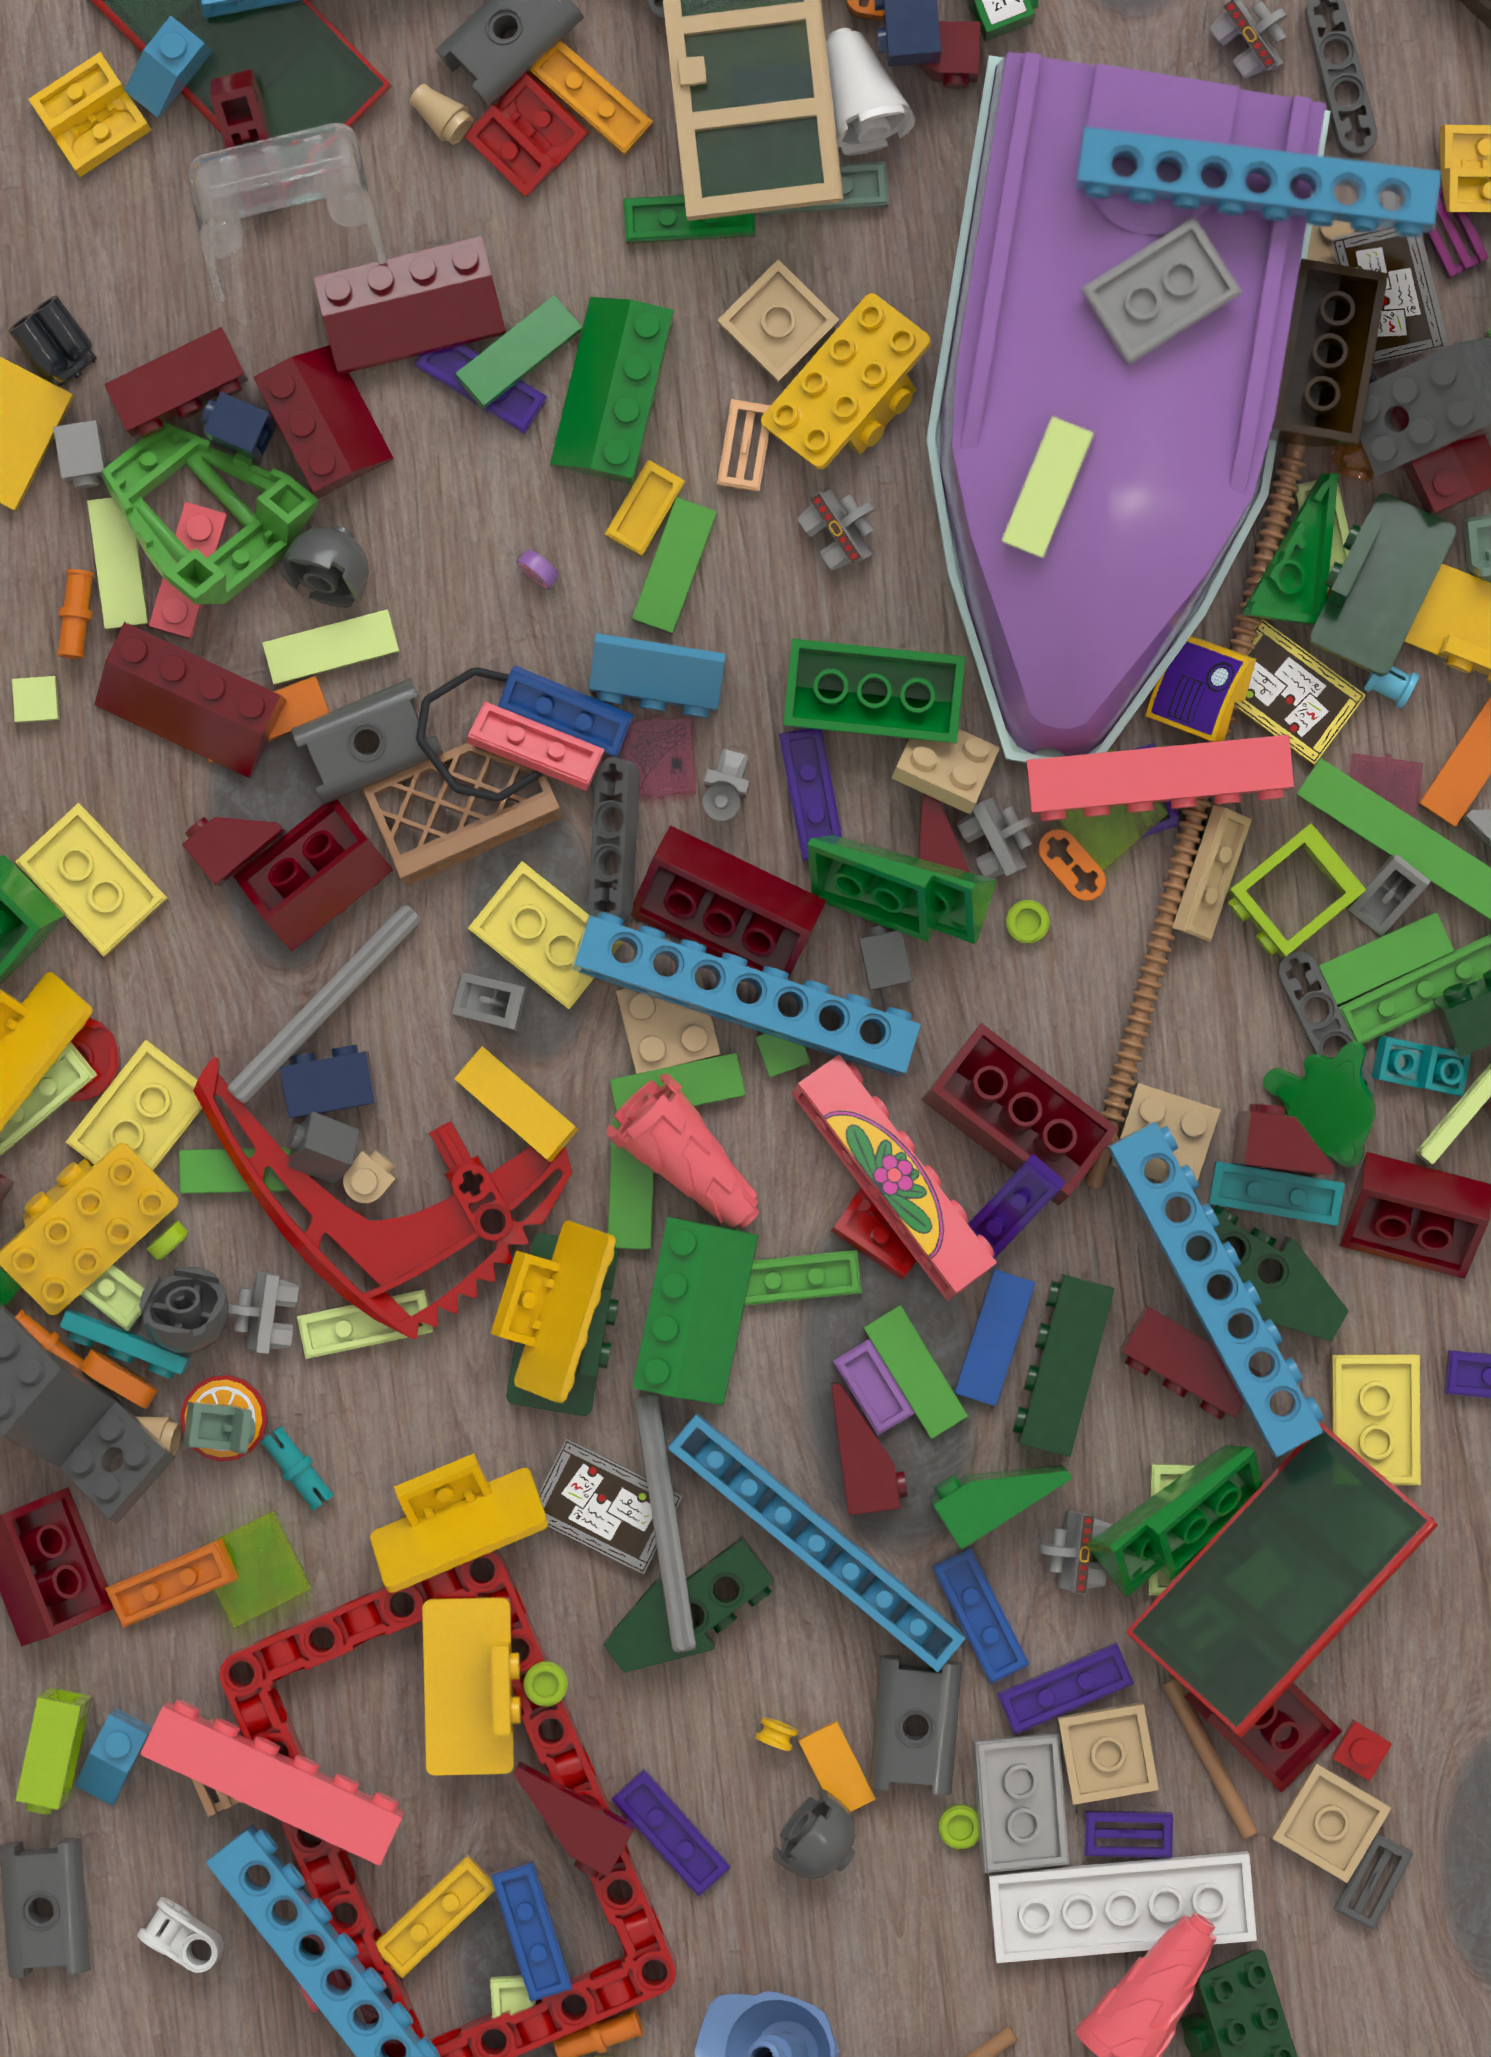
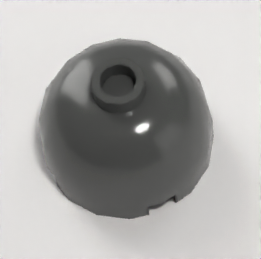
[279,526,369,608]
[139,1267,229,1354]
[772,1789,856,1879]

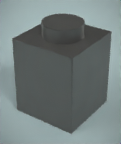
[859,925,913,991]
[286,1111,359,1184]

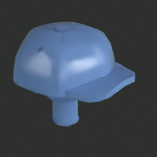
[694,1991,839,2057]

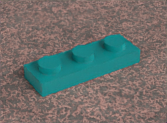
[1208,1161,1345,1226]
[60,1309,192,1379]

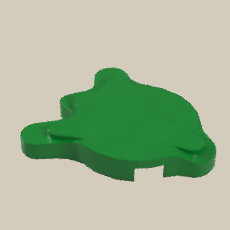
[1263,1041,1376,1167]

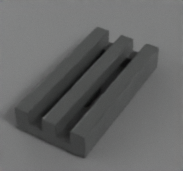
[1333,1833,1413,1930]

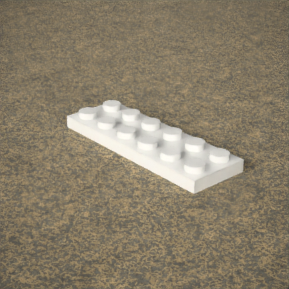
[988,1851,1257,1963]

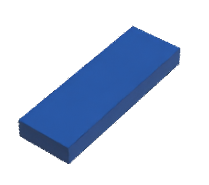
[498,665,634,757]
[954,1269,1036,1406]
[932,1547,1030,1684]
[491,1861,573,2002]

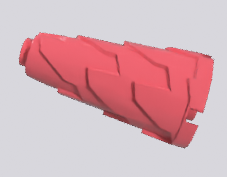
[606,1074,759,1228]
[1075,1912,1216,2057]

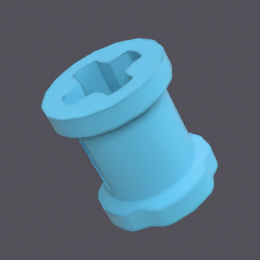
[1363,666,1420,709]

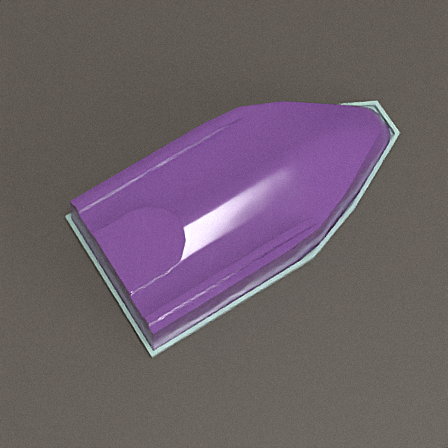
[926,52,1331,763]

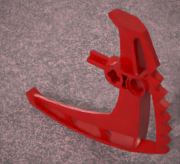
[193,1057,572,1339]

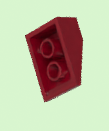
[1184,1635,1342,1793]

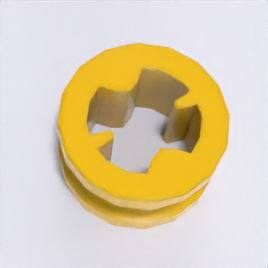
[755,1717,798,1751]

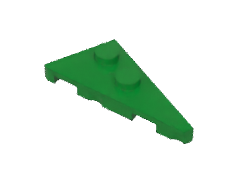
[1243,473,1338,626]

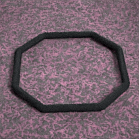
[416,667,544,802]

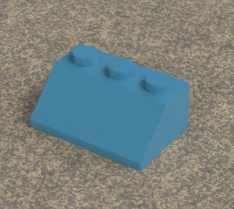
[589,633,726,719]

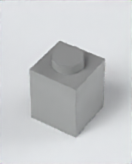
[53,420,108,489]

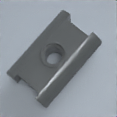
[435,0,584,107]
[291,678,443,804]
[869,1655,962,1795]
[0,1837,91,1978]

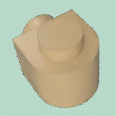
[343,1150,398,1203]

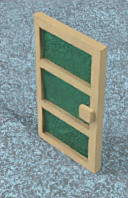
[663,0,844,221]

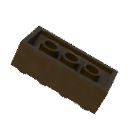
[1269,258,1388,447]

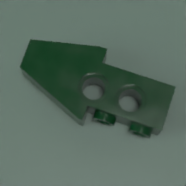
[1186,1205,1349,1341]
[603,1536,774,1673]

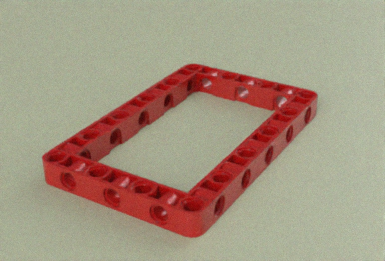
[219,1550,677,2057]

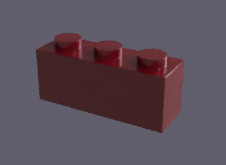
[104,327,249,438]
[1119,1305,1262,1420]

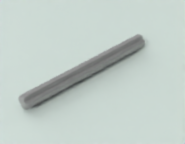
[228,905,420,1103]
[635,1394,696,1652]

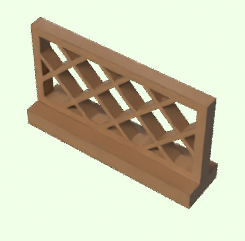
[363,743,564,887]

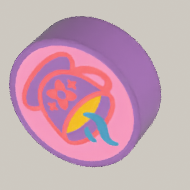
[516,549,559,590]

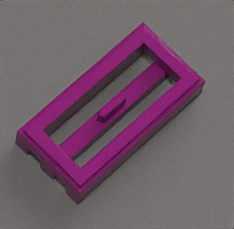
[1426,186,1489,279]

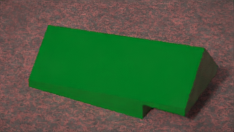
[807,835,997,944]
[1086,1445,1262,1597]

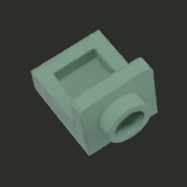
[1462,514,1491,581]
[183,1402,255,1454]

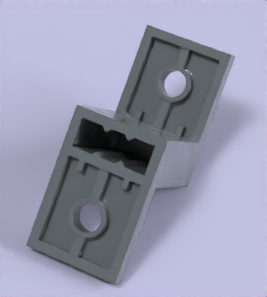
[1360,337,1491,477]
[0,1303,175,1524]

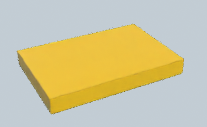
[0,356,75,511]

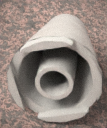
[826,28,915,155]

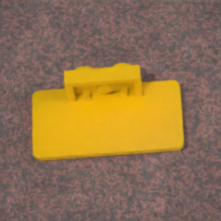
[761,293,932,470]
[1404,564,1491,683]
[0,972,92,1133]
[0,1143,178,1315]
[490,1220,615,1403]
[370,1453,548,1593]
[422,1597,521,1776]

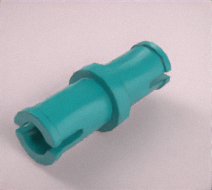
[260,1425,334,1511]

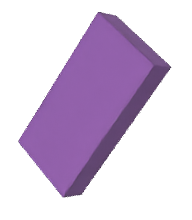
[833,1338,915,1435]

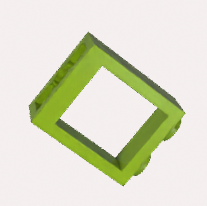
[1227,823,1366,958]
[15,1687,92,1814]

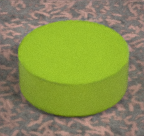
[1006,900,1050,944]
[146,1220,188,1260]
[524,1661,568,1706]
[938,1804,979,1849]

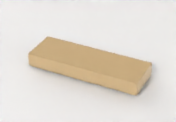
[1172,805,1252,942]

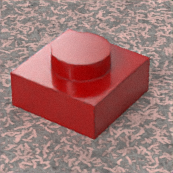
[1331,1719,1392,1781]

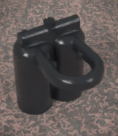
[8,295,97,386]

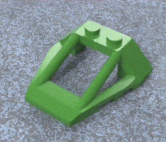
[102,422,318,604]

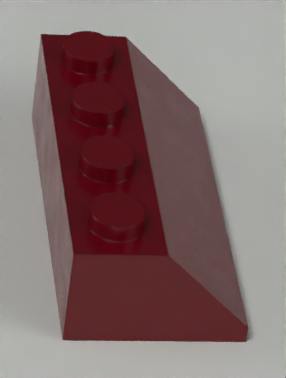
[313,236,506,375]
[94,622,287,779]
[631,825,827,980]
[921,1023,1119,1206]

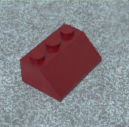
[253,345,394,499]
[1390,406,1491,516]
[233,799,393,951]
[1231,1104,1334,1176]
[1339,1152,1491,1279]
[0,1487,114,1647]

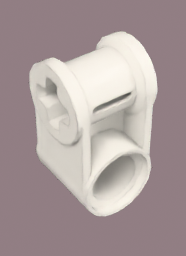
[137,1897,224,1973]

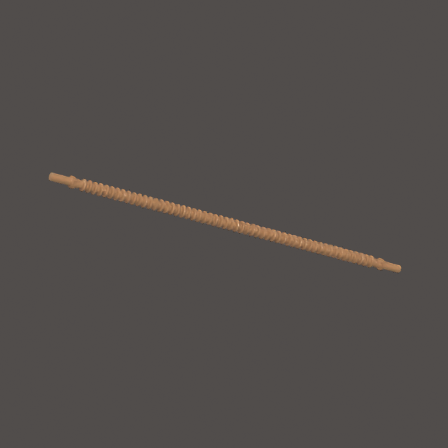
[1085,443,1308,1189]

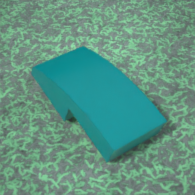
[1371,1036,1471,1096]

